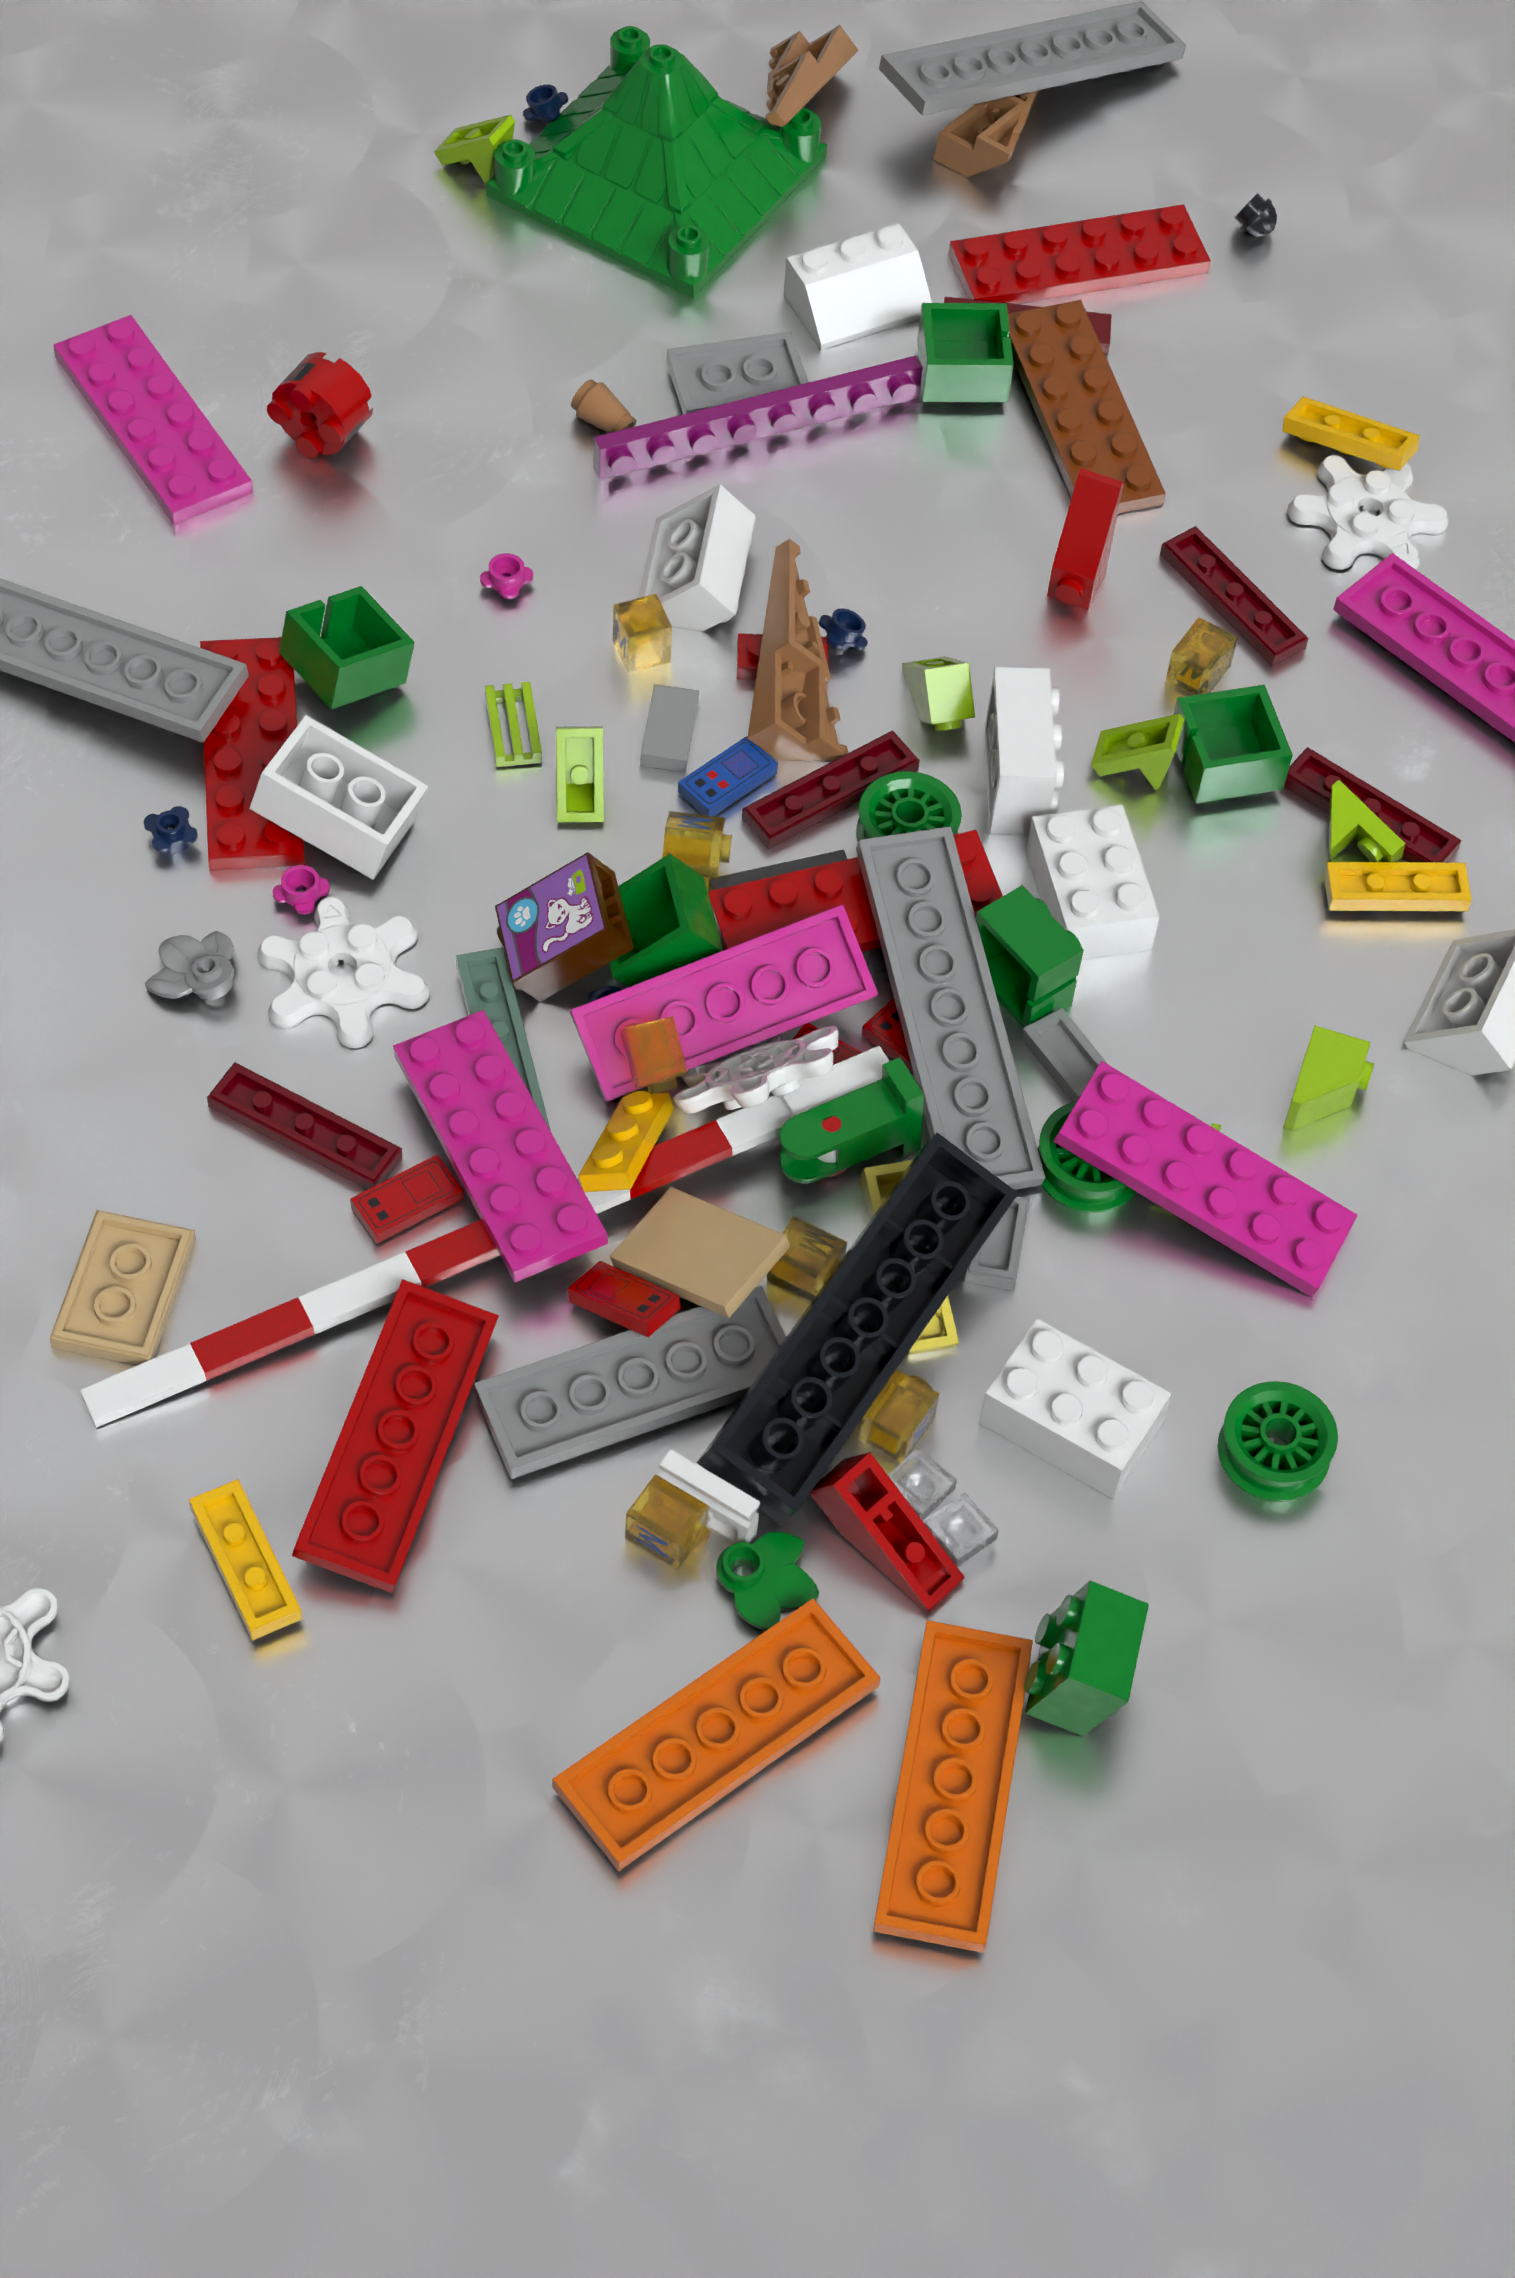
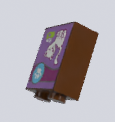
[495,852,634,1002]

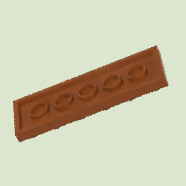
[1008,300,1166,514]

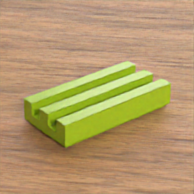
[485,682,542,767]

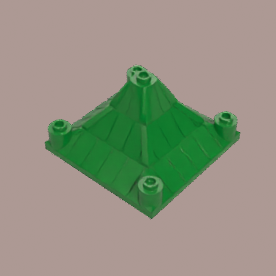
[486,26,827,298]

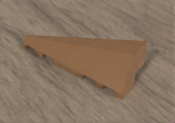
[765,25,859,127]
[933,90,1039,178]
[747,539,848,762]

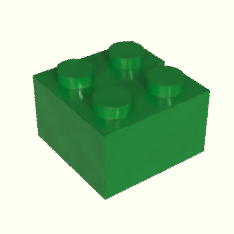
[917,303,1013,402]
[279,586,415,710]
[1173,684,1293,803]
[610,854,723,987]
[976,885,1084,1028]
[1024,1580,1149,1736]

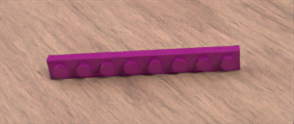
[593,355,923,480]

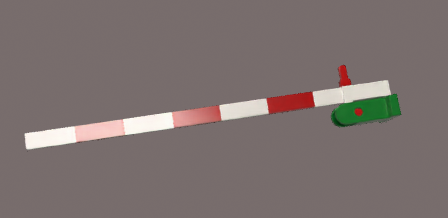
[80,1046,924,1428]

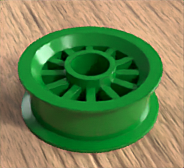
[856,771,962,842]
[1038,1101,1136,1213]
[1217,1381,1338,1502]

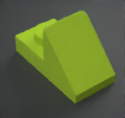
[434,115,515,184]
[1091,713,1184,790]
[556,726,604,822]
[1329,780,1405,862]

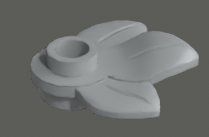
[145,931,235,1000]

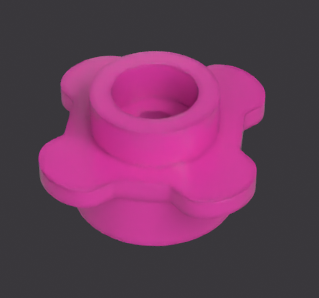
[480,553,533,599]
[273,865,330,915]

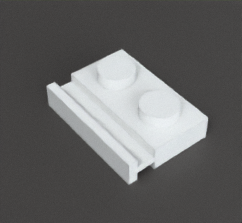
[657,1449,760,1545]

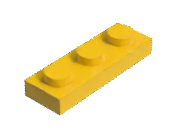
[1282,396,1420,471]
[1324,862,1472,911]
[578,1091,674,1192]
[189,1479,302,1641]

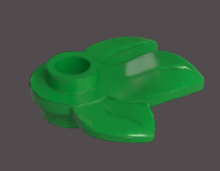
[716,1532,819,1631]

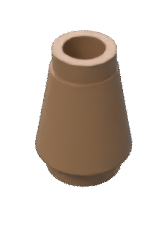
[571,379,637,433]

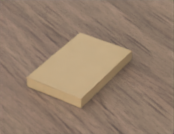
[609,1187,790,1318]
[49,1210,196,1365]

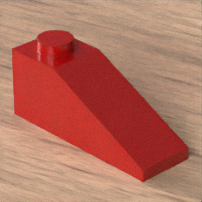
[1047,468,1124,610]
[810,1452,965,1612]

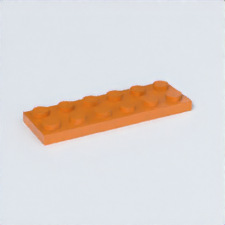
[552,1598,881,1872]
[873,1620,1033,1953]

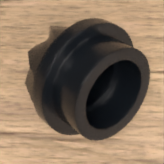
[1234,193,1277,237]

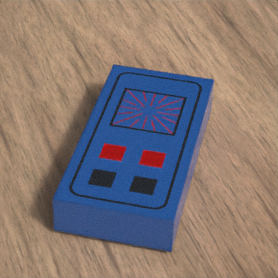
[678,736,778,819]

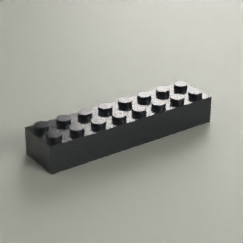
[696,1132,1019,1525]

